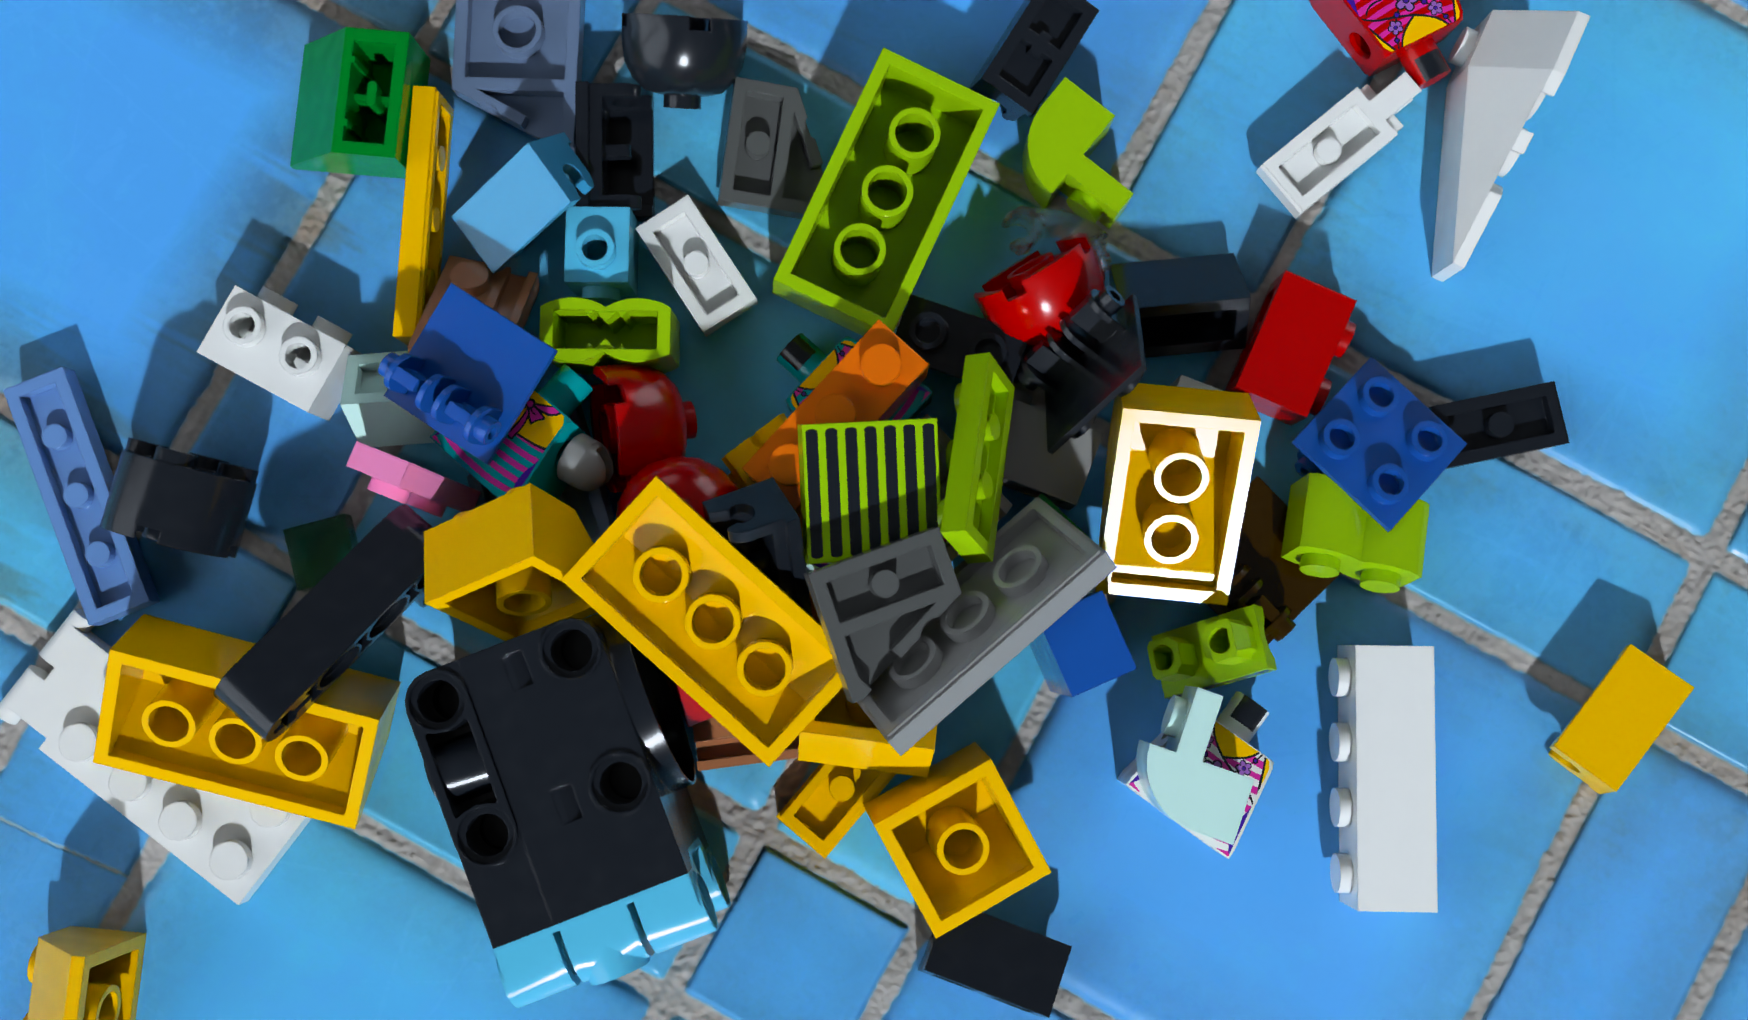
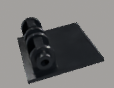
[1016,285,1147,455]

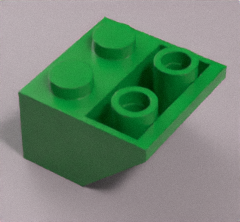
[290,27,431,179]

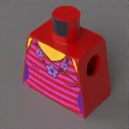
[1309,0,1463,90]

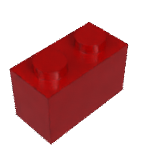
[1225,270,1357,426]

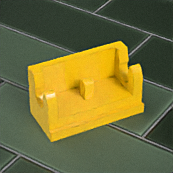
[1548,644,1694,794]

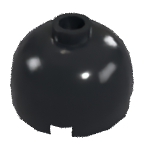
[621,13,748,109]

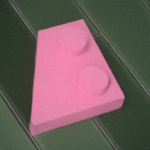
[346,441,481,518]

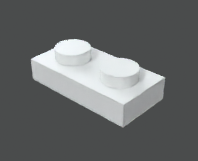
[635,195,758,337]

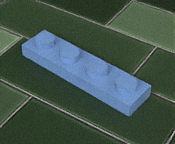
[3,366,160,626]

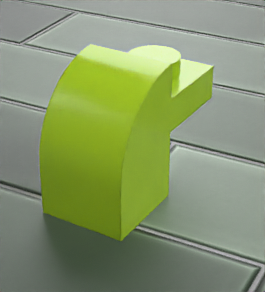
[1022,77,1134,229]

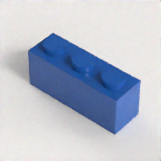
[1029,591,1137,697]

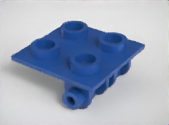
[378,283,558,465]
[1291,356,1467,532]

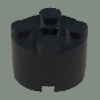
[100,437,259,558]

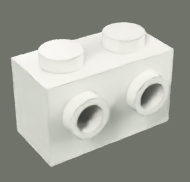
[197,285,361,421]

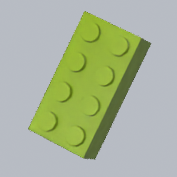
[772,47,1000,336]

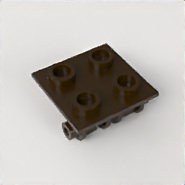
[1206,476,1341,644]

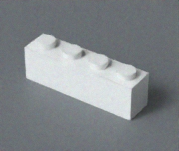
[1328,645,1438,913]

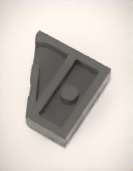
[717,77,823,219]
[804,527,962,703]

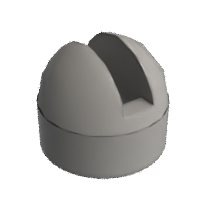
[557,433,614,492]

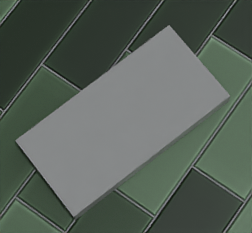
[857,497,1117,756]

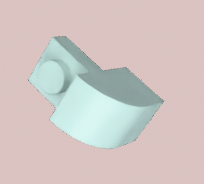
[1136,686,1254,845]

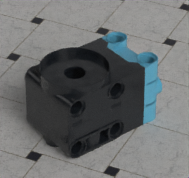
[405,613,731,1008]

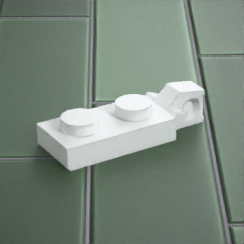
[1256,71,1422,219]

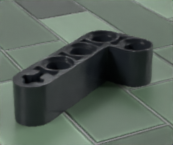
[214,504,433,742]

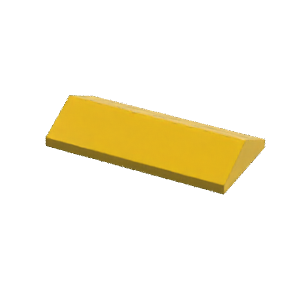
[561,476,843,767]

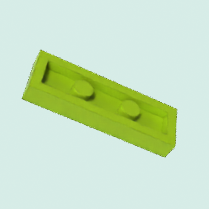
[937,352,1015,564]

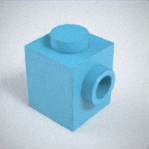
[564,206,639,305]

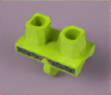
[1147,604,1277,699]

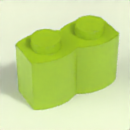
[539,297,680,375]
[1281,473,1430,593]

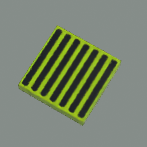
[797,418,941,564]

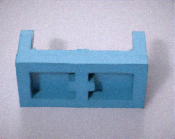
[451,132,594,274]

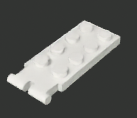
[0,608,312,905]

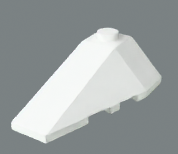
[1431,10,1591,282]

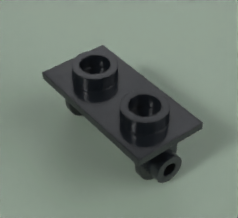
[896,294,1028,384]

